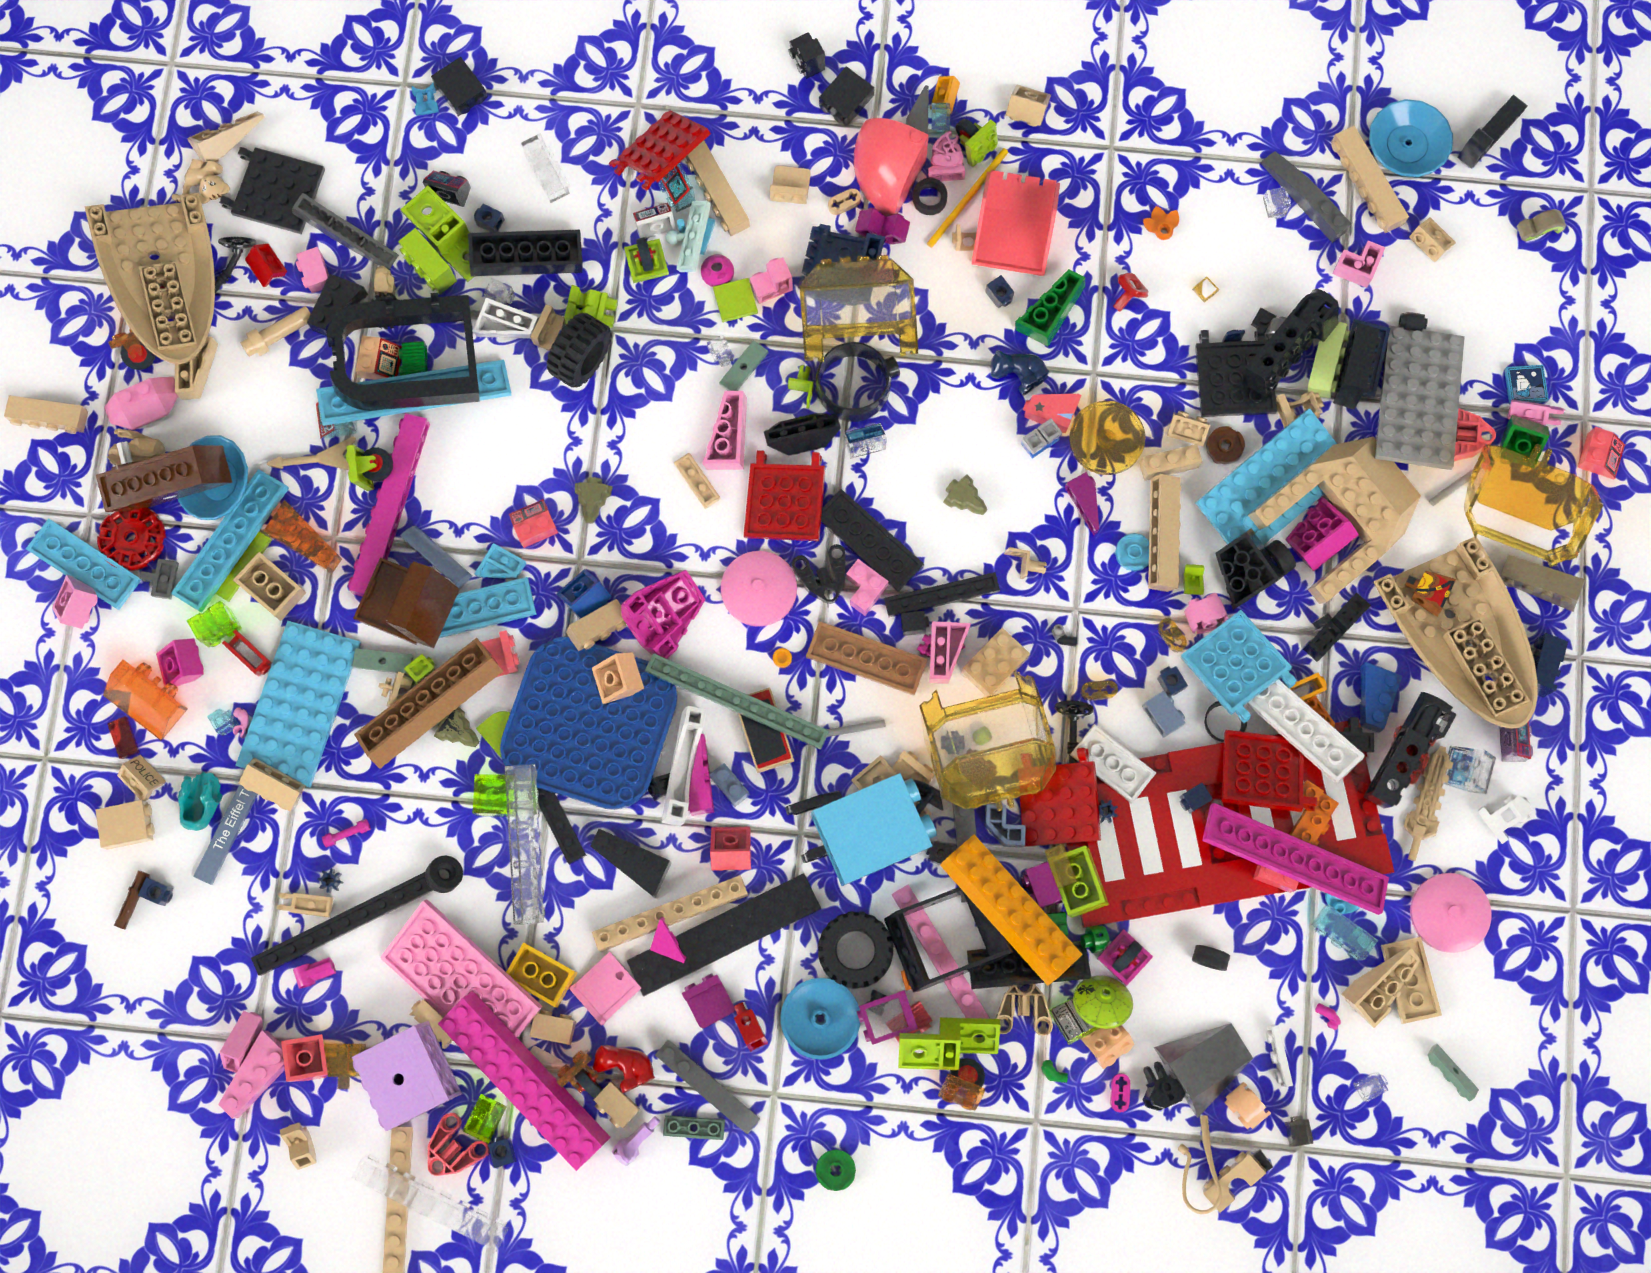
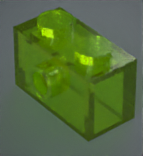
[463,1094,507,1144]

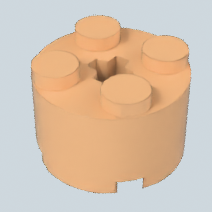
[1224,1082,1271,1129]

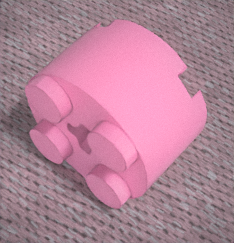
[1184,593,1229,634]

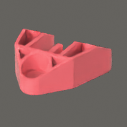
[1454,408,1496,461]
[428,1113,490,1176]

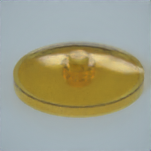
[1069,401,1145,475]

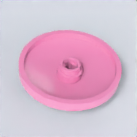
[721,551,797,627]
[1410,873,1491,953]

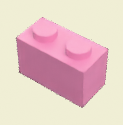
[296,247,329,293]

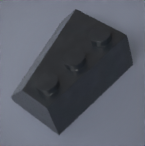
[1215,528,1284,610]

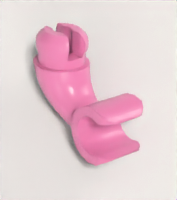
[233,708,249,738]

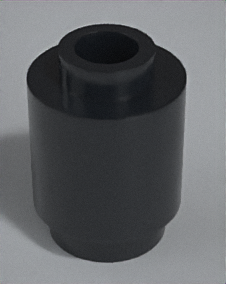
[1398,312,1428,332]

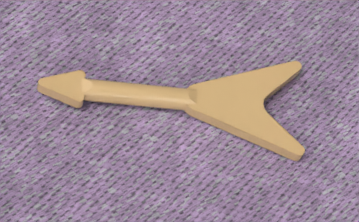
[267,436,356,470]

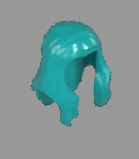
[178,772,223,831]

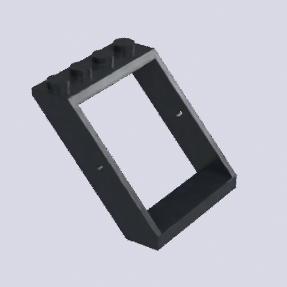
[884,887,1013,993]

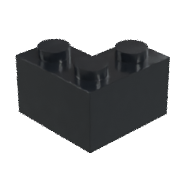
[788,32,825,79]

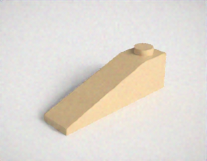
[187,111,265,163]

